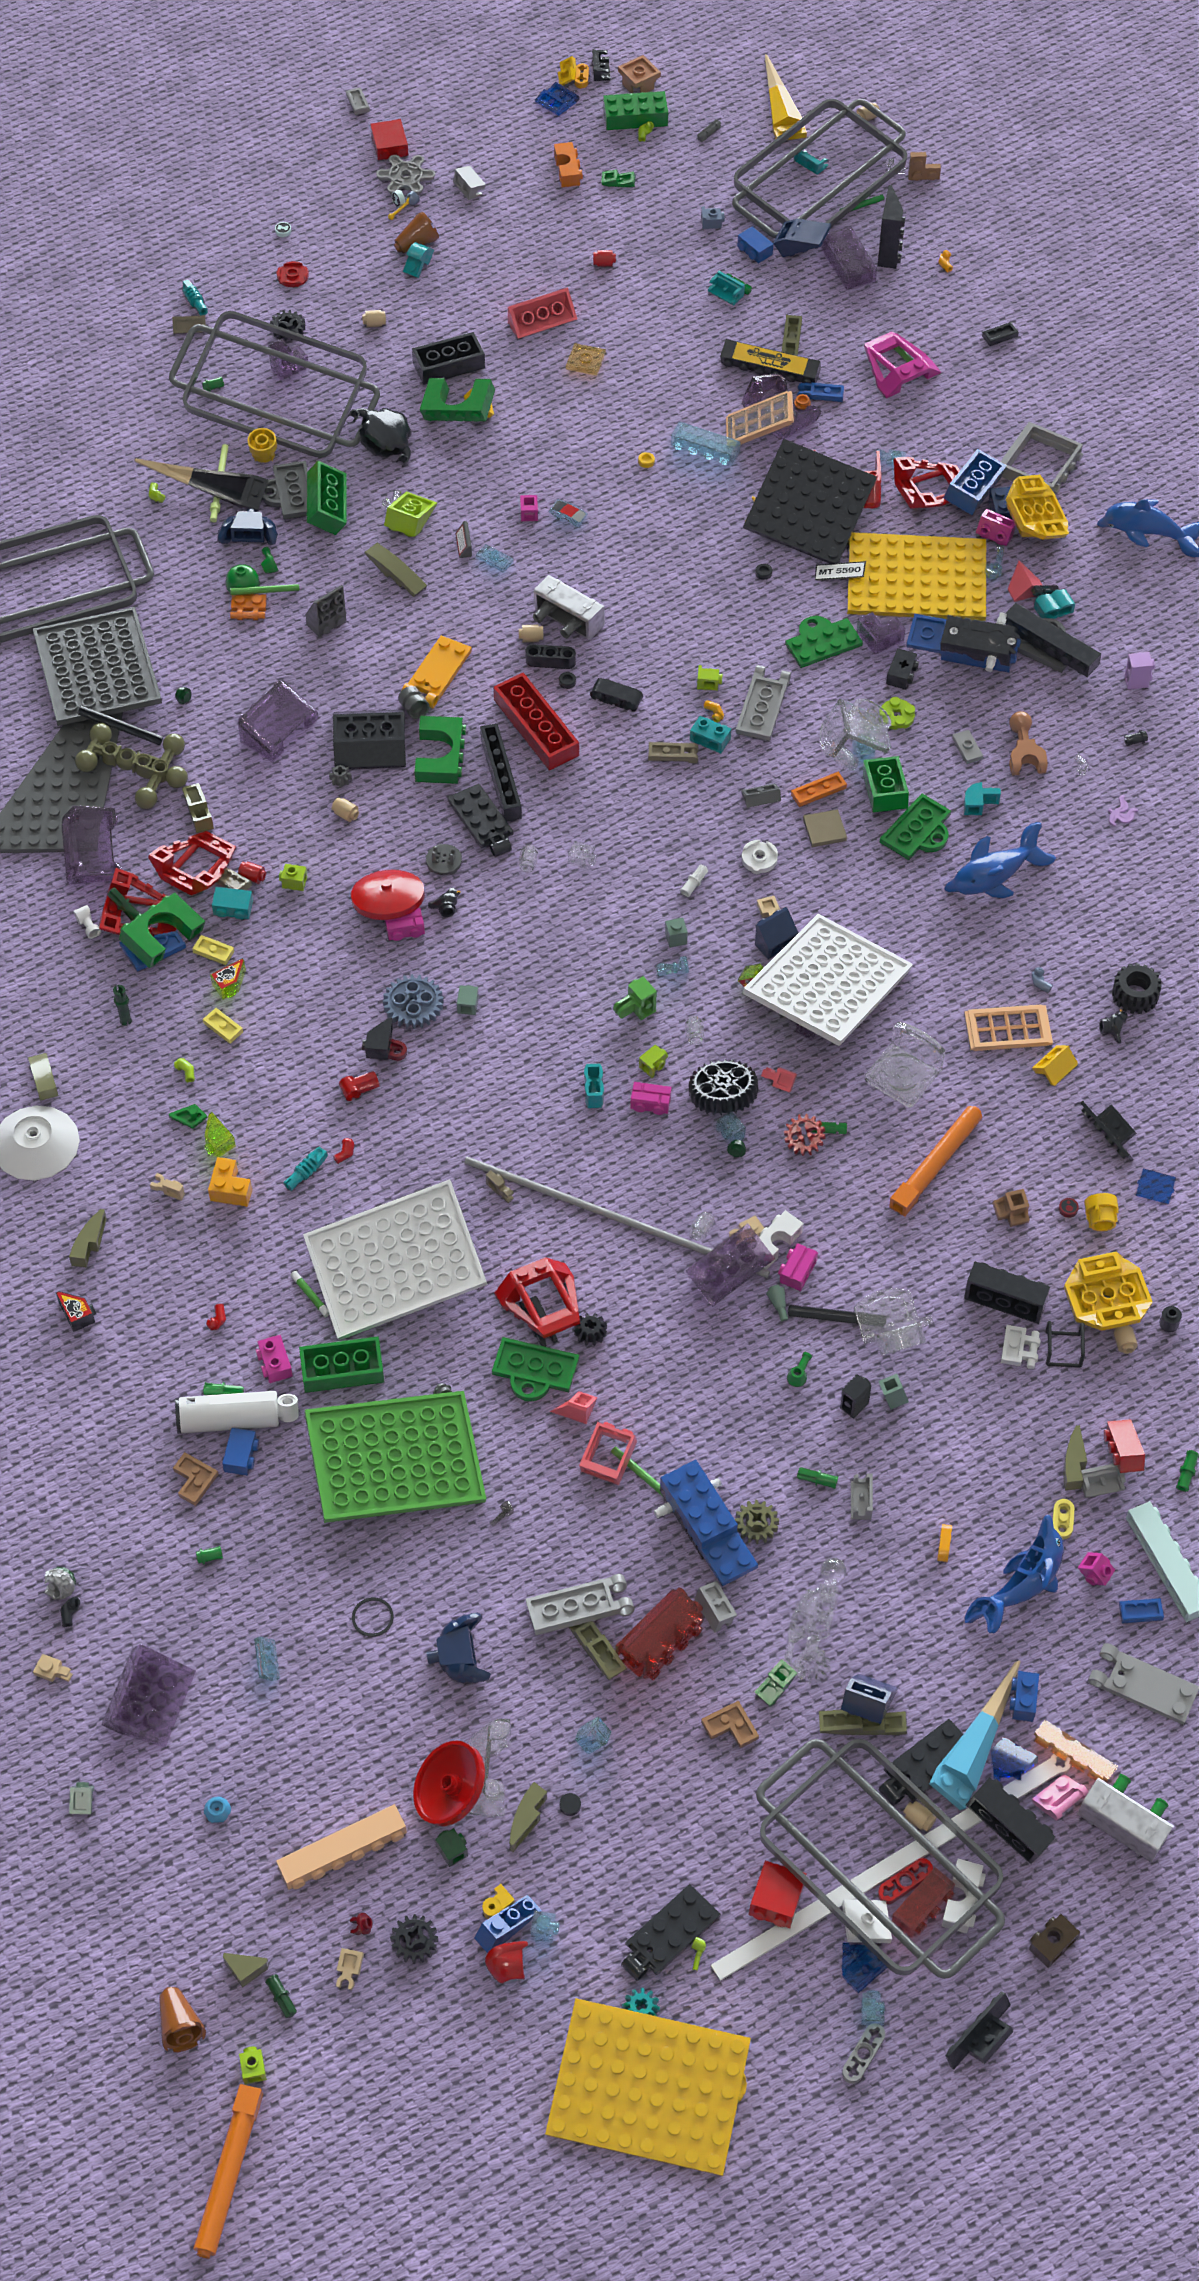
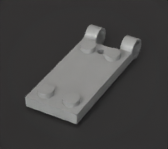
[736,665,791,741]
[526,1574,635,1635]
[1088,1643,1199,1725]

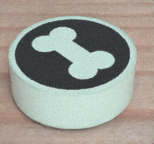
[392,190,405,208]
[275,222,291,237]

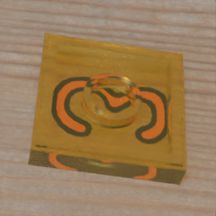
[566,343,606,376]

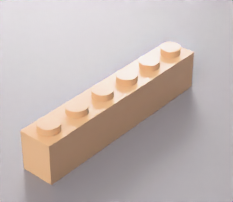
[276,1804,407,1890]

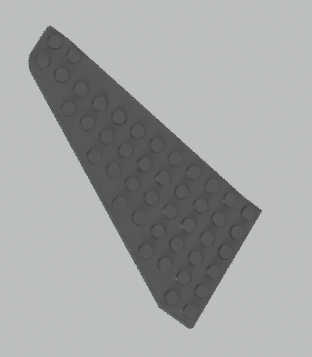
[0,712,123,853]

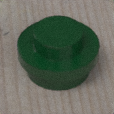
[175,687,192,705]
[727,1140,746,1157]

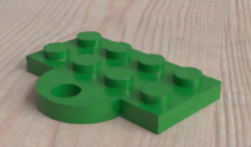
[785,616,863,668]
[879,793,951,860]
[492,1337,579,1402]

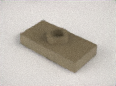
[172,315,206,334]
[216,868,252,890]

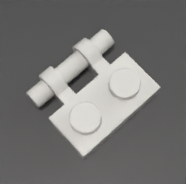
[1001,1325,1041,1369]

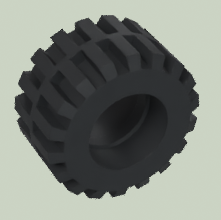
[1112,963,1162,1014]

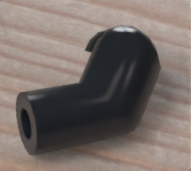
[60,1597,81,1628]

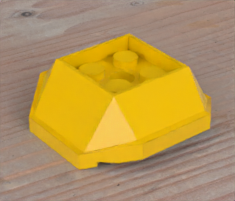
[1006,475,1069,540]
[1064,1252,1152,1331]

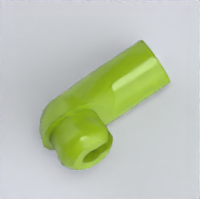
[638,122,654,142]
[149,482,165,503]
[174,1058,195,1083]

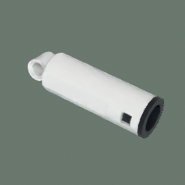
[175,1391,299,1434]

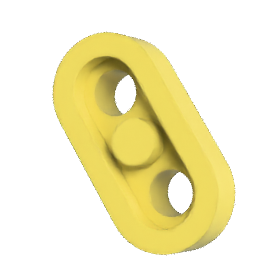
[1052,1499,1075,1540]

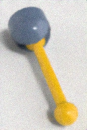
[388,191,420,220]

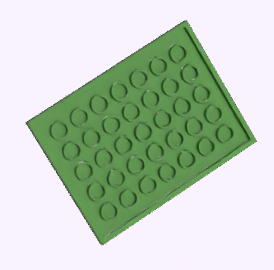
[304,1391,486,1523]

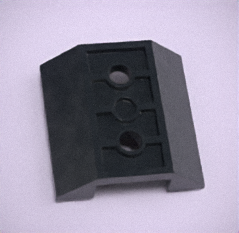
[333,709,406,769]

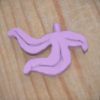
[1108,795,1138,826]

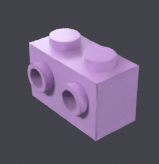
[1124,652,1155,689]

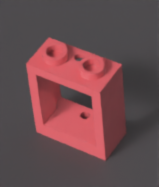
[579,1422,637,1485]

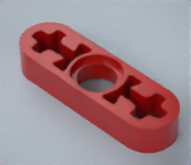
[878,1858,933,1904]

